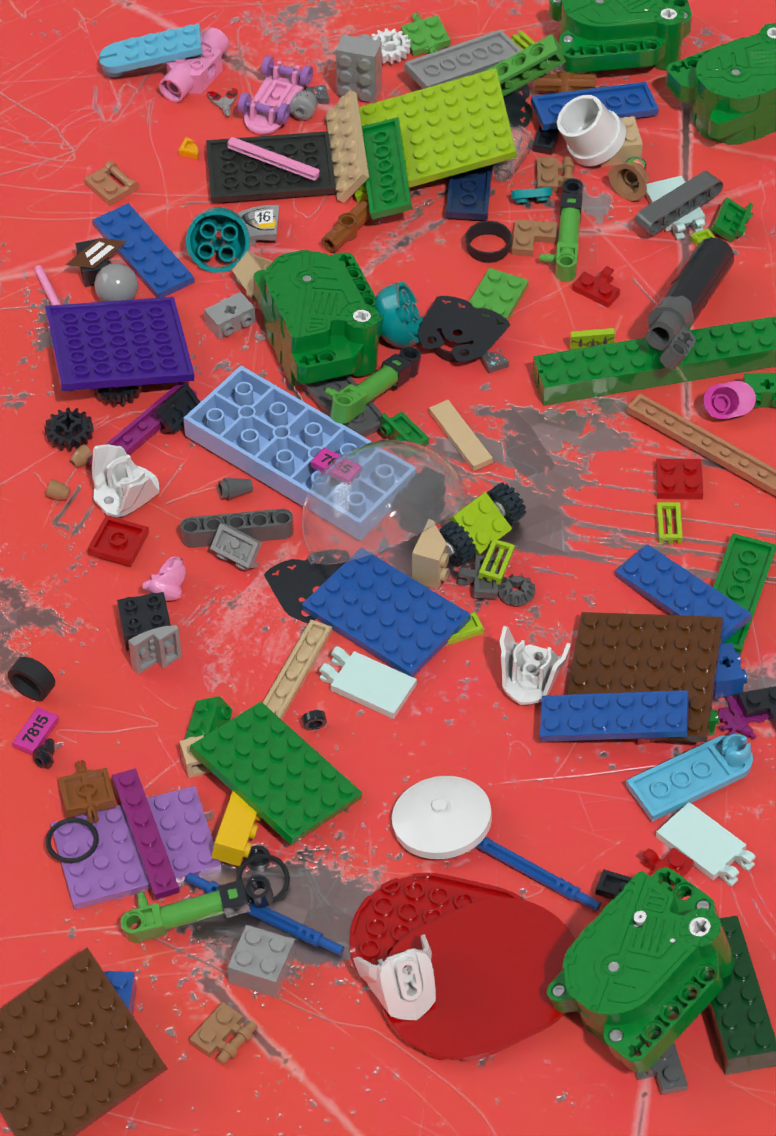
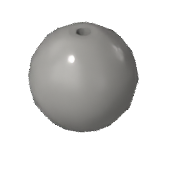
[94,263,139,302]

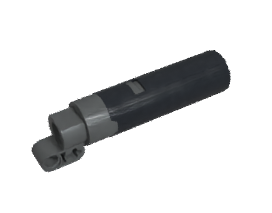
[645,237,734,370]

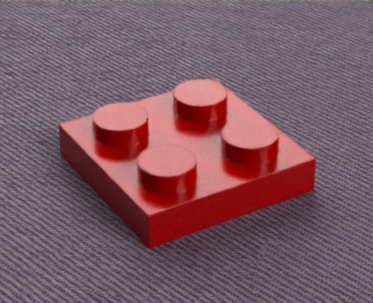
[656,459,703,500]
[88,515,149,566]

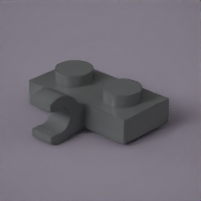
[457,555,499,599]
[635,1043,688,1095]

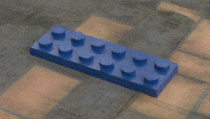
[531,82,659,130]
[93,203,195,298]
[615,544,751,644]
[540,690,689,742]

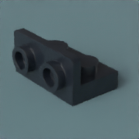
[153,384,200,434]

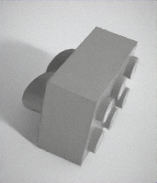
[336,34,382,103]

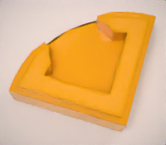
[178,137,199,160]

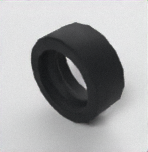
[8,656,55,701]

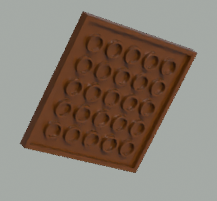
[567,612,724,742]
[0,948,168,1136]

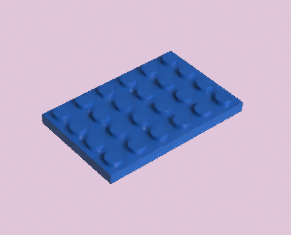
[302,547,471,677]

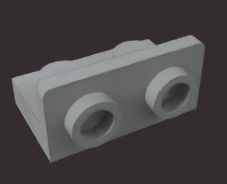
[210,523,262,570]

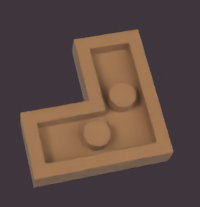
[512,219,557,256]

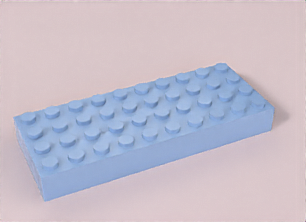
[183,366,417,541]

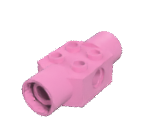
[159,28,229,102]

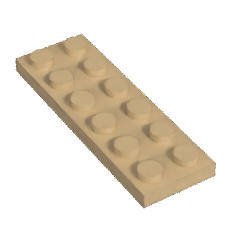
[326,90,369,203]

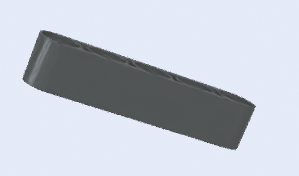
[634,171,723,235]
[180,509,294,548]

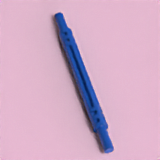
[475,837,601,911]
[186,873,345,956]

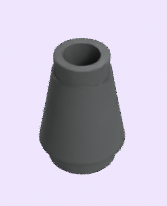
[218,478,253,500]

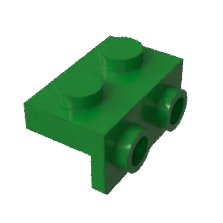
[711,197,753,243]
[380,412,429,456]
[185,696,233,740]

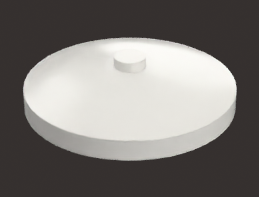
[392,776,492,859]

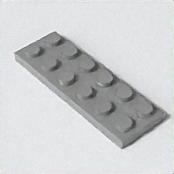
[403,29,522,89]

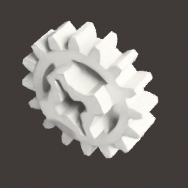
[371,28,410,64]

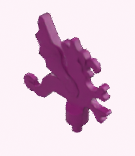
[718,696,769,739]

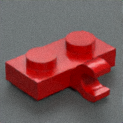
[572,266,620,308]
[641,847,694,889]

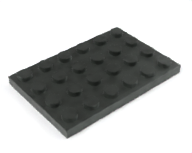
[206,131,336,203]

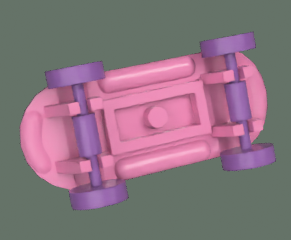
[238,55,313,135]

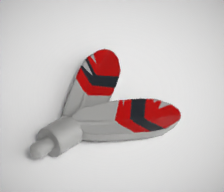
[207,88,238,116]

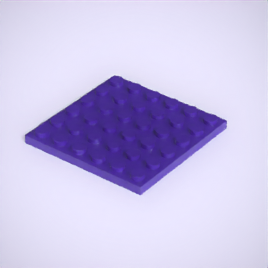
[45,297,195,391]

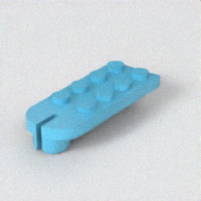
[99,24,203,78]
[626,734,753,822]

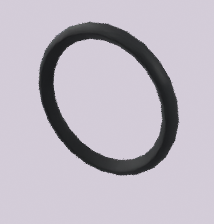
[46,817,99,863]
[236,854,290,904]

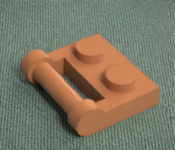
[84,161,139,206]

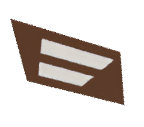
[66,238,127,268]

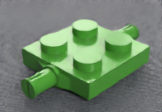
[401,12,451,57]

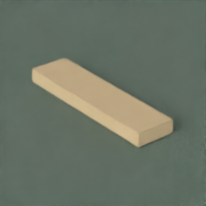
[429,400,493,471]

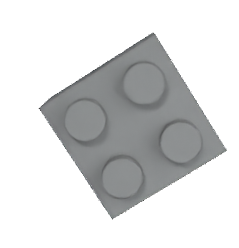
[227,925,296,998]

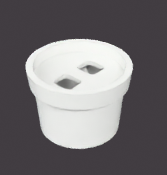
[557,95,626,166]

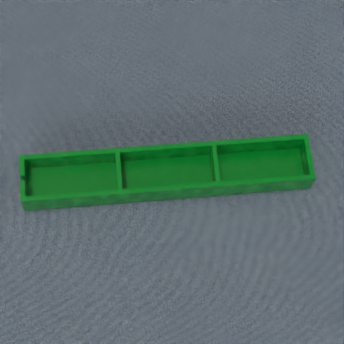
[533,316,776,406]

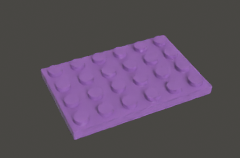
[51,786,222,910]

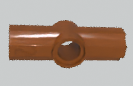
[535,72,596,93]
[322,201,371,252]

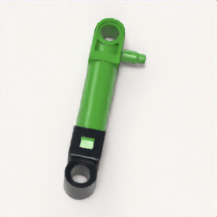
[539,178,583,282]
[325,347,421,424]
[121,875,274,943]

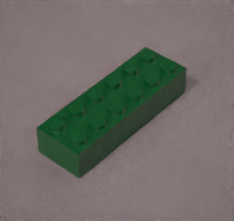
[705,915,776,1075]

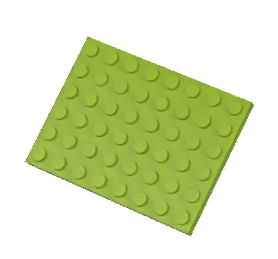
[355,68,518,202]

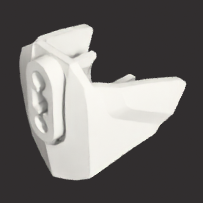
[92,444,160,517]
[500,626,571,705]
[353,934,436,1020]

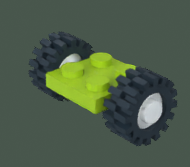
[439,482,526,566]

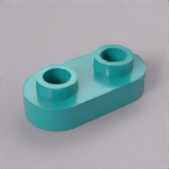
[511,187,553,203]

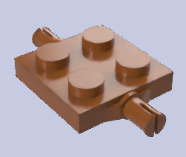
[58,760,116,824]

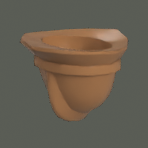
[608,162,649,201]

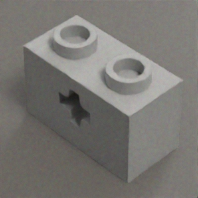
[204,292,255,340]

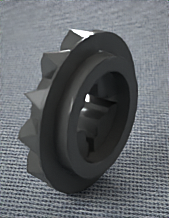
[498,573,535,606]

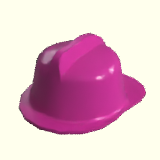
[703,381,756,419]

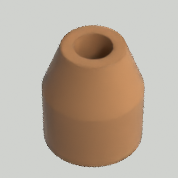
[70,444,93,468]
[46,479,70,500]

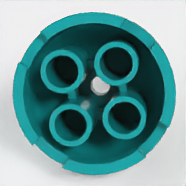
[186,207,250,273]
[375,281,424,348]

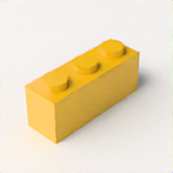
[211,791,261,867]

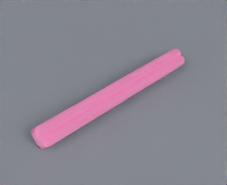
[227,137,320,181]

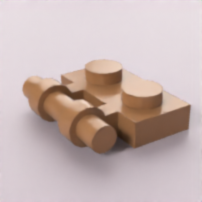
[537,156,575,192]
[189,1002,257,1065]

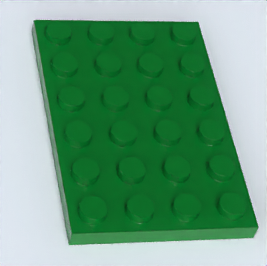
[189,702,363,846]

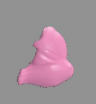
[142,556,186,601]

